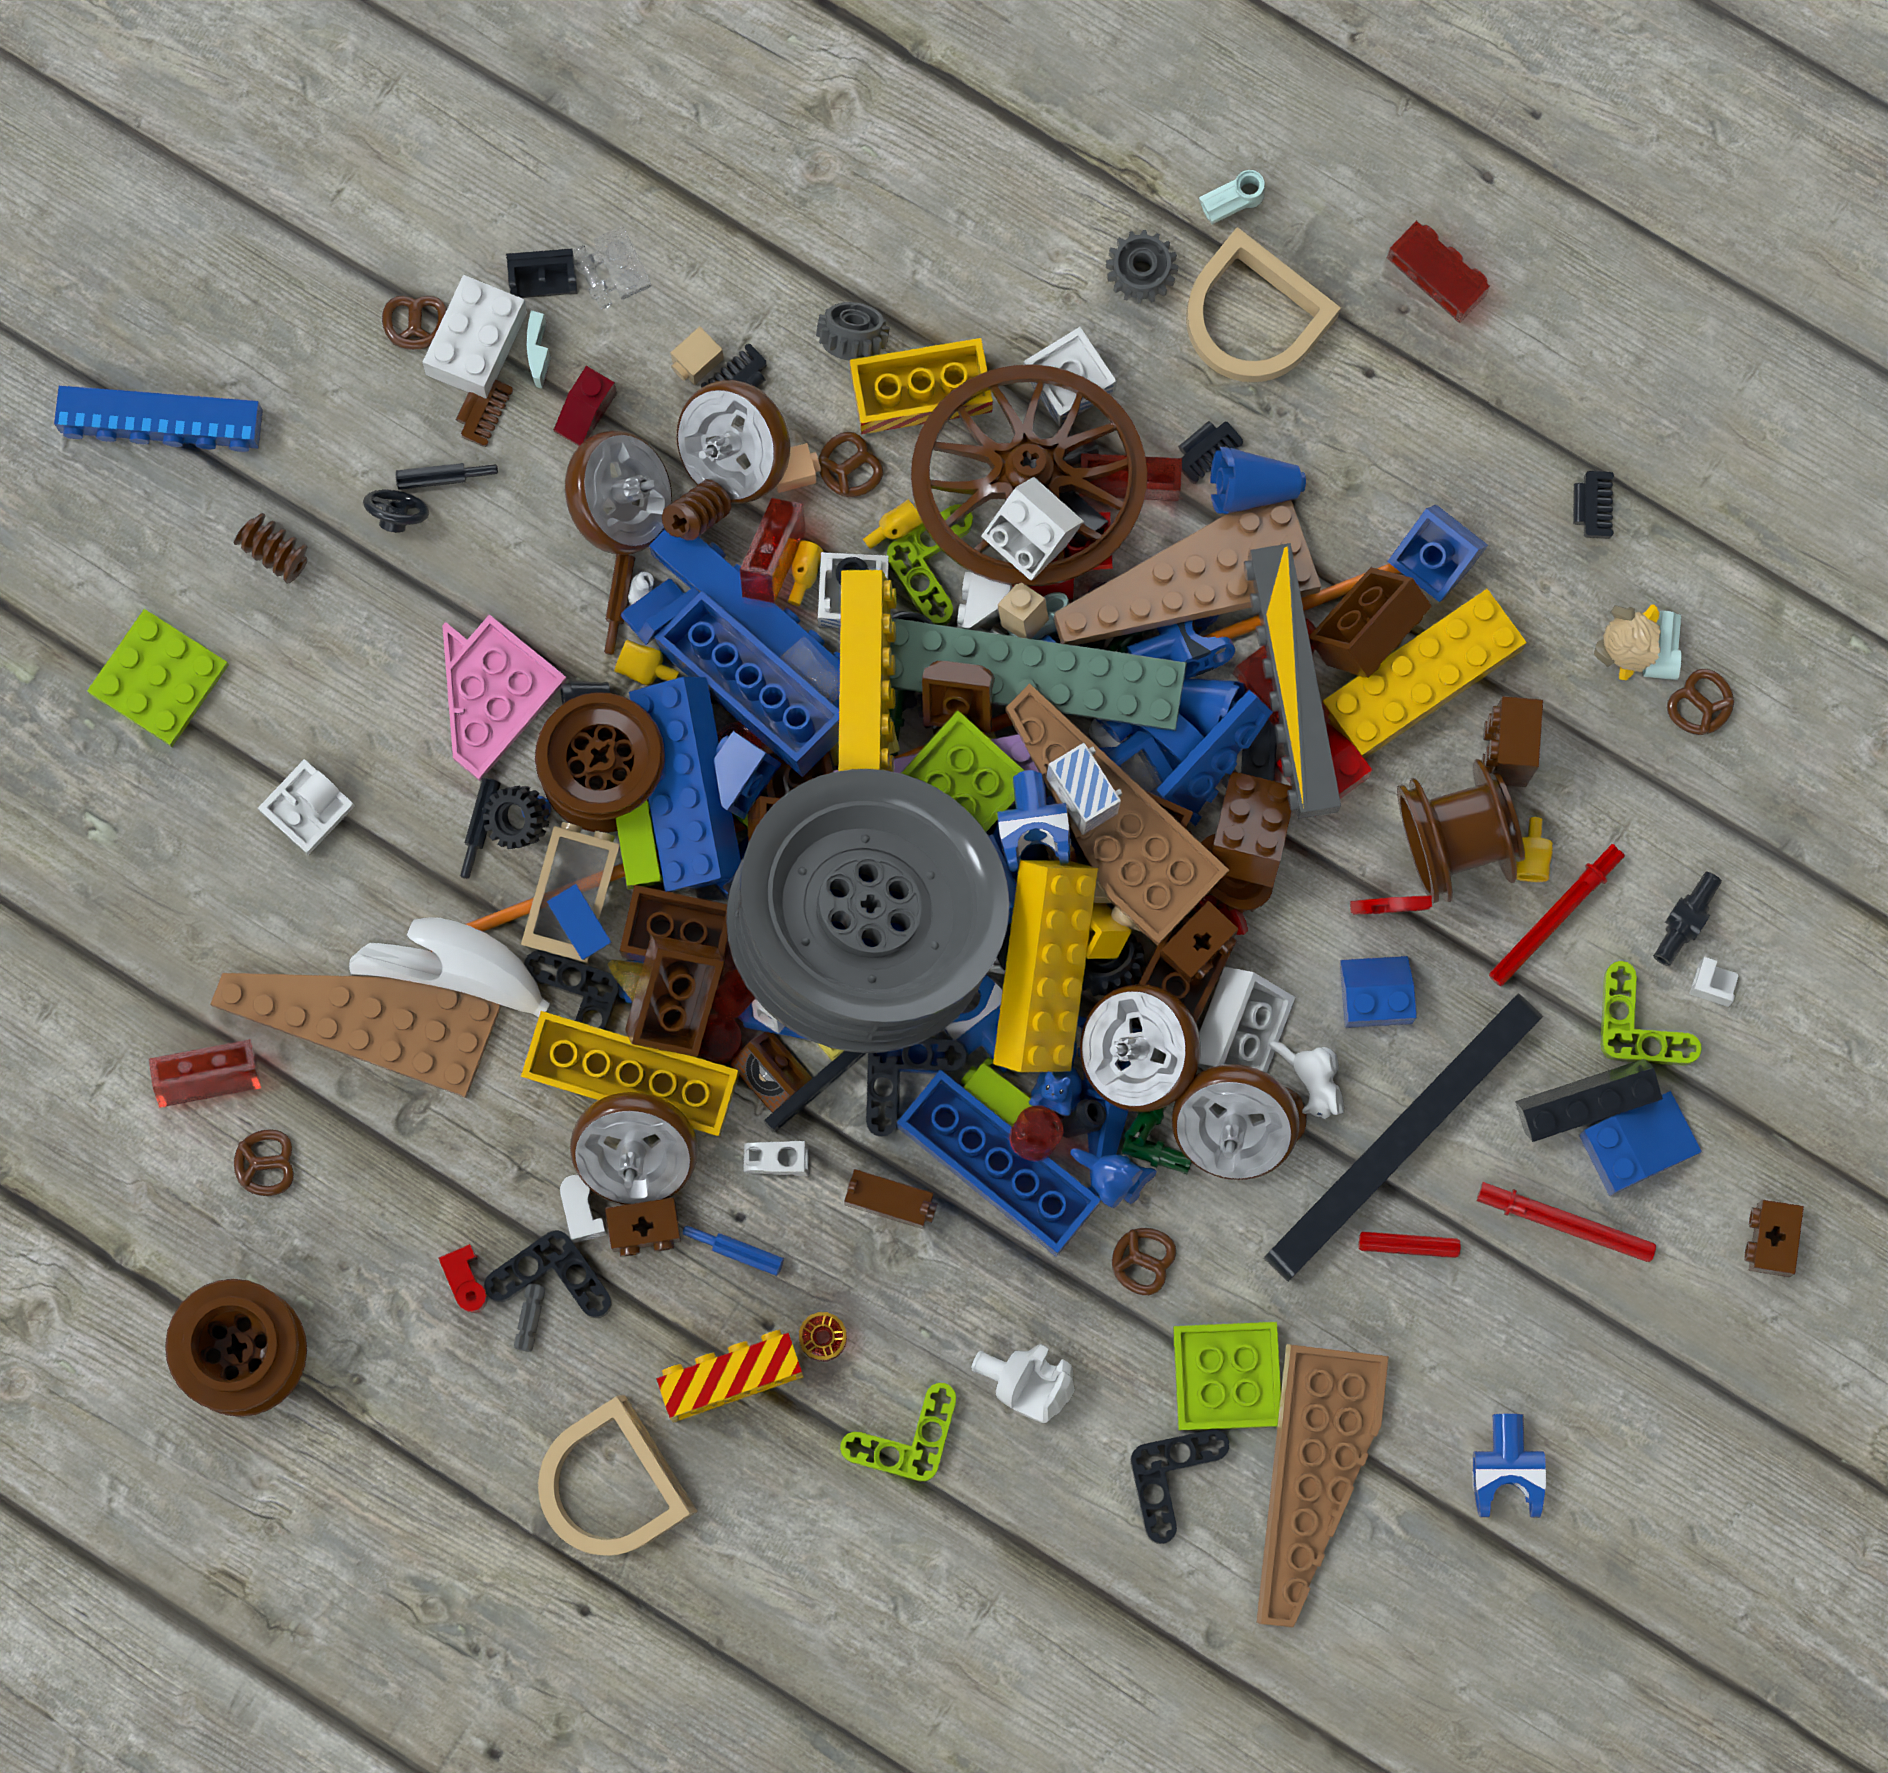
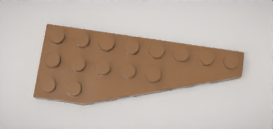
[1053,500,1321,646]
[1006,683,1229,946]
[210,973,502,1098]
[1256,1344,1389,1627]

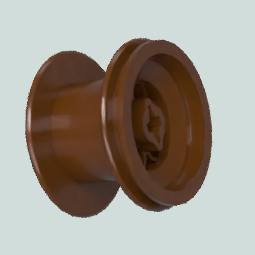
[535,693,665,833]
[1397,759,1525,904]
[165,1279,307,1417]

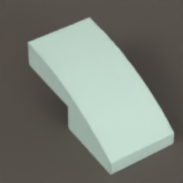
[527,311,551,388]

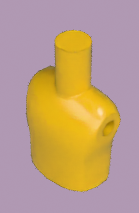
[863,499,922,550]
[788,541,824,606]
[614,639,680,686]
[1515,817,1553,882]

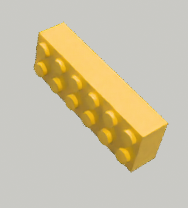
[838,570,896,772]
[1322,589,1527,759]
[993,860,1098,1072]
[521,1011,740,1136]

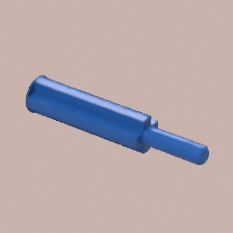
[682,1225,784,1277]

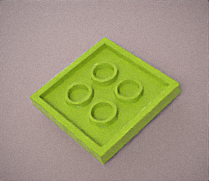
[87,609,229,747]
[900,710,1024,832]
[1173,1322,1281,1431]

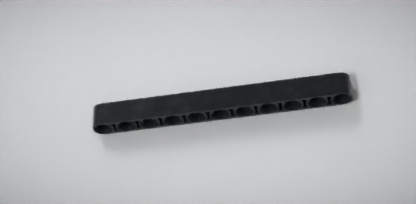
[1263,993,1543,1282]

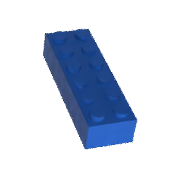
[655,591,839,777]
[629,677,741,892]
[897,1070,1101,1257]

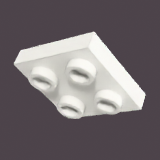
[258,759,355,855]

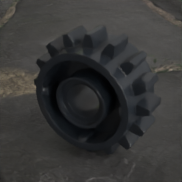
[1082,933,1146,996]

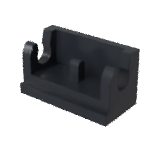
[506,248,577,298]

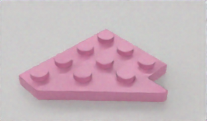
[442,615,567,781]

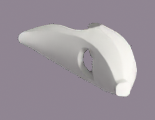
[349,917,550,1017]

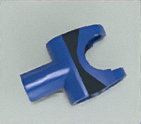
[1127,615,1235,679]

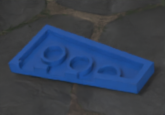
[1156,690,1272,827]

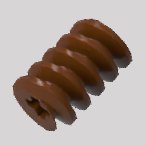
[662,479,732,540]
[233,513,308,584]

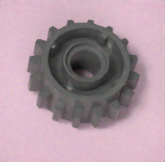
[1106,230,1178,304]
[816,302,890,361]

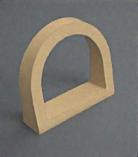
[1186,227,1341,382]
[538,1395,698,1556]

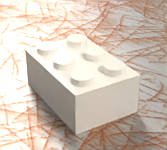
[423,275,527,399]

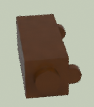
[844,1169,938,1229]

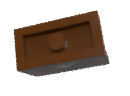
[730,1032,812,1113]

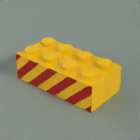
[849,338,993,435]
[656,1329,804,1423]

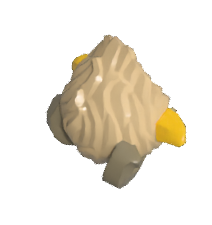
[1594,604,1661,680]

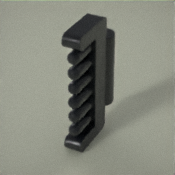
[701,344,767,388]
[1177,421,1243,484]
[1573,471,1614,539]

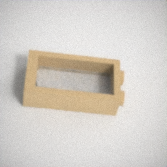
[521,822,620,963]

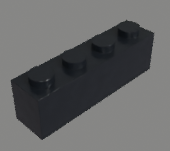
[1515,1059,1663,1142]

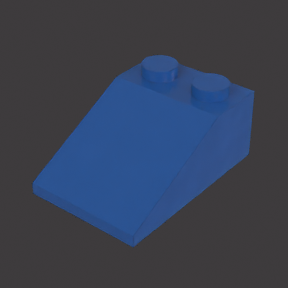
[1579,1091,1702,1196]

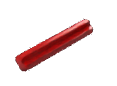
[1358,1232,1461,1258]

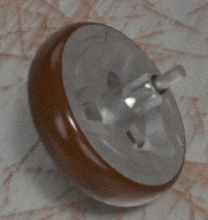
[676,380,791,503]
[565,431,672,555]
[1080,984,1201,1112]
[1172,1064,1299,1180]
[570,1092,698,1205]

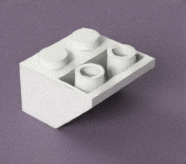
[981,477,1084,581]
[957,571,1012,631]

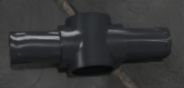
[1653,871,1722,966]

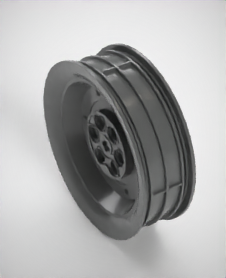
[726,769,1009,1053]

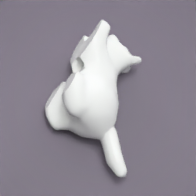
[1269,1041,1344,1119]

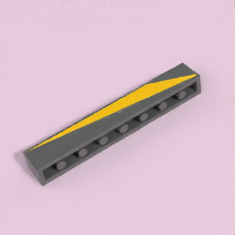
[1244,543,1341,819]

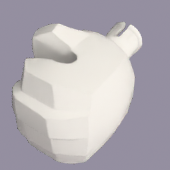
[971,1344,1075,1423]

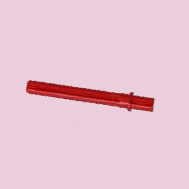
[1489,844,1625,986]
[1476,1182,1656,1262]

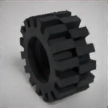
[483,785,550,849]

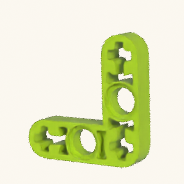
[887,504,973,626]
[1600,961,1702,1066]
[840,1383,956,1482]

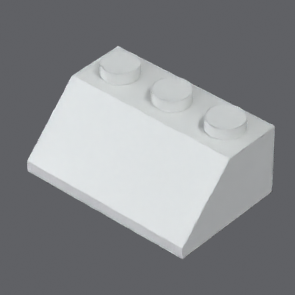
[1198,967,1295,1073]

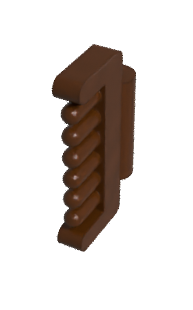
[456,379,513,447]

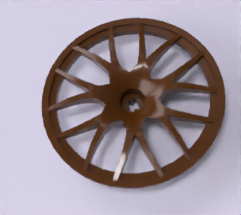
[911,364,1147,586]

